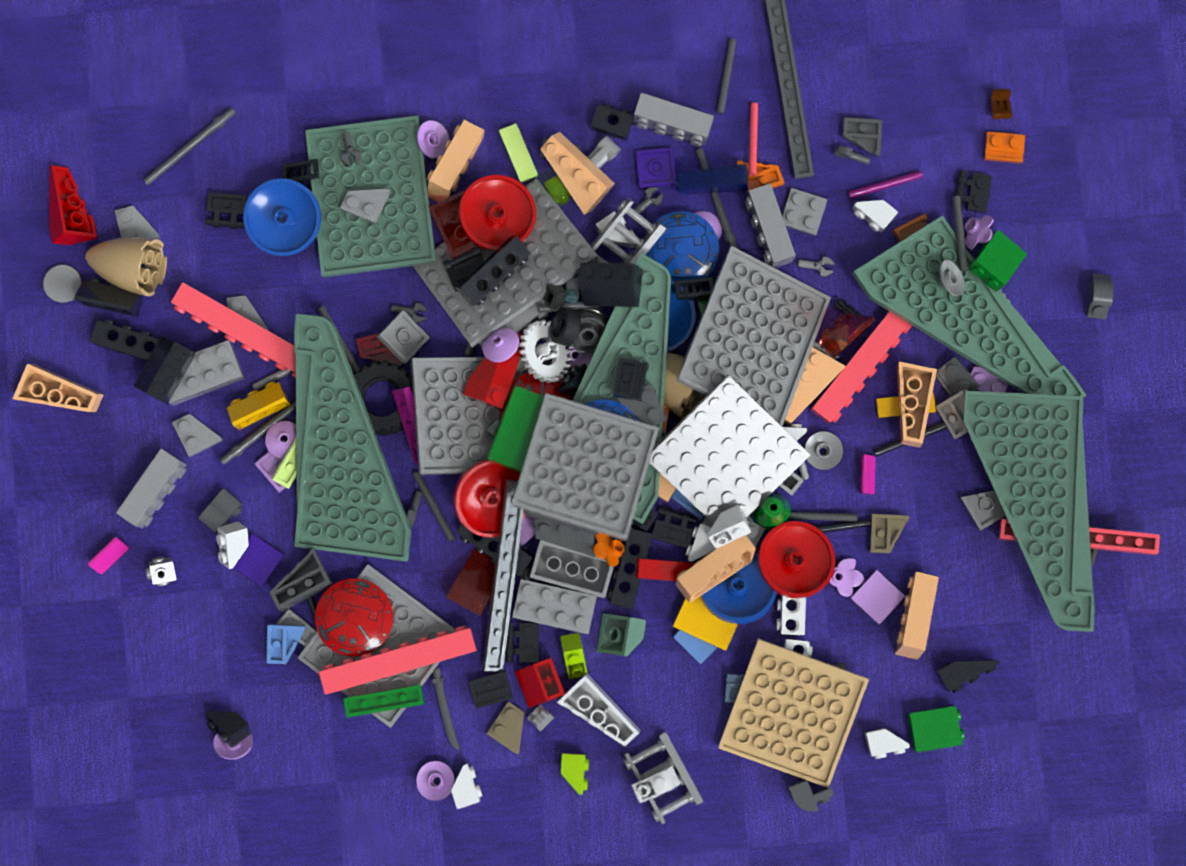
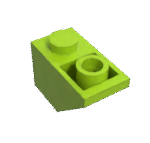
[560,633,587,679]
[561,753,589,795]

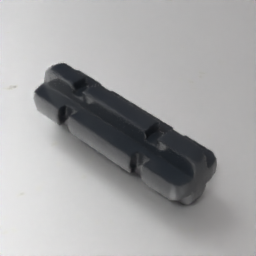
[835,298,869,329]

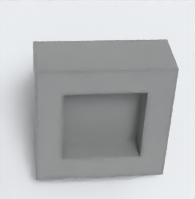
[527,704,554,732]

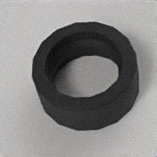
[550,307,581,346]

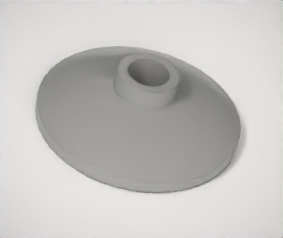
[939,260,965,296]
[805,432,843,470]

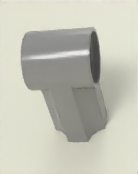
[587,136,621,169]

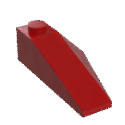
[49,165,97,245]
[462,333,523,409]

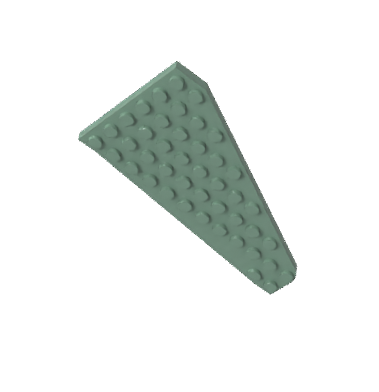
[852,215,1087,398]
[573,253,671,524]
[294,313,411,562]
[963,391,1095,632]

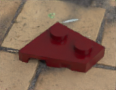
[356,333,403,366]

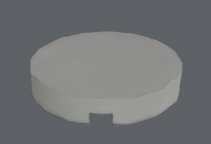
[43,265,82,303]

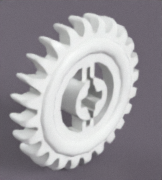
[519,320,572,383]

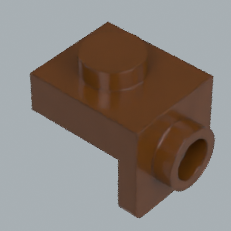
[989,89,1012,119]

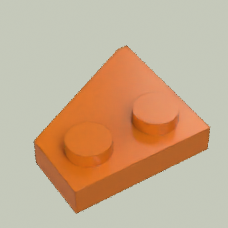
[736,161,784,194]

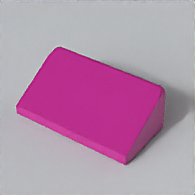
[860,454,876,495]
[88,537,129,574]

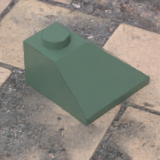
[597,613,646,656]

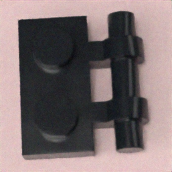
[954,170,992,214]
[206,192,248,230]
[651,507,697,549]
[505,623,539,662]

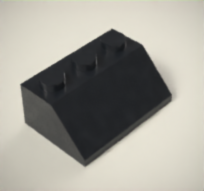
[578,263,643,307]
[74,278,143,317]
[133,336,196,405]

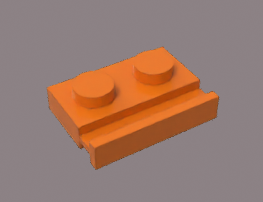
[984,132,1025,164]

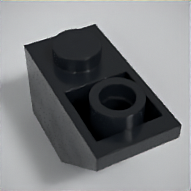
[557,363,588,397]
[205,711,250,748]

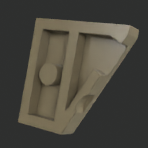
[870,514,909,554]
[487,701,524,755]

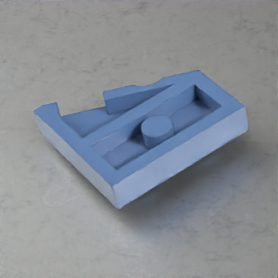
[267,624,306,664]

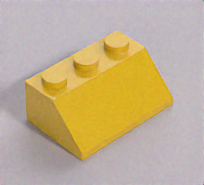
[226,381,291,430]

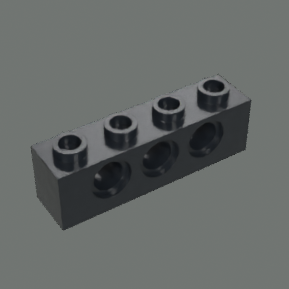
[455,235,531,306]
[90,319,161,361]
[456,525,536,577]
[608,528,652,610]

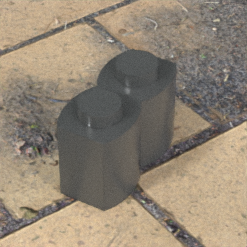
[198,488,243,533]

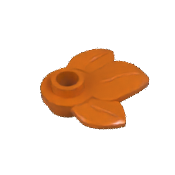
[593,533,624,566]

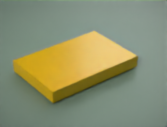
[673,596,738,651]

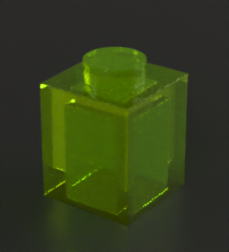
[544,175,572,206]

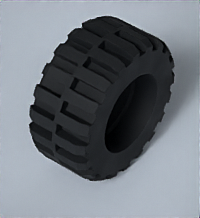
[353,361,413,436]

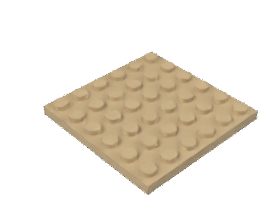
[718,638,869,788]

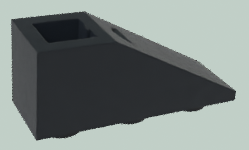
[935,660,1000,693]

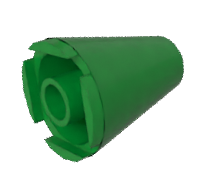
[753,492,791,530]

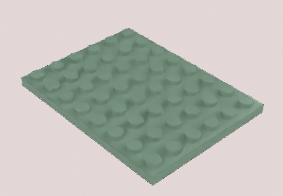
[305,116,437,278]

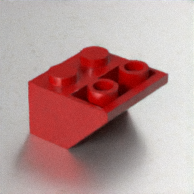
[515,658,565,708]

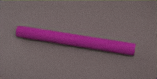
[848,171,923,199]

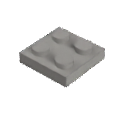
[782,188,828,236]
[377,310,430,364]

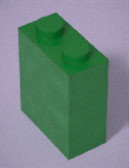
[968,230,1027,292]
[907,706,965,752]

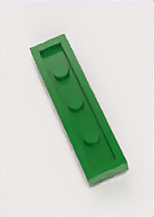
[343,685,424,718]

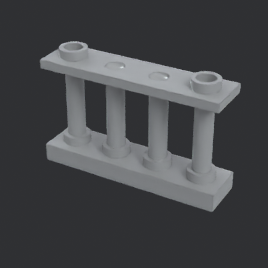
[590,198,666,264]
[623,732,704,824]

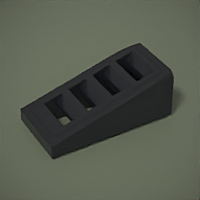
[282,159,319,183]
[674,277,714,301]

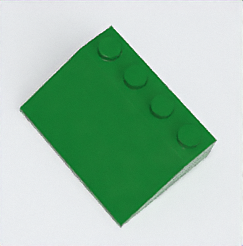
[486,386,545,474]

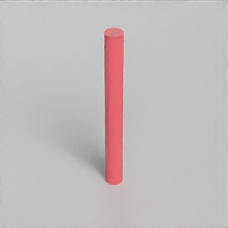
[749,103,758,176]

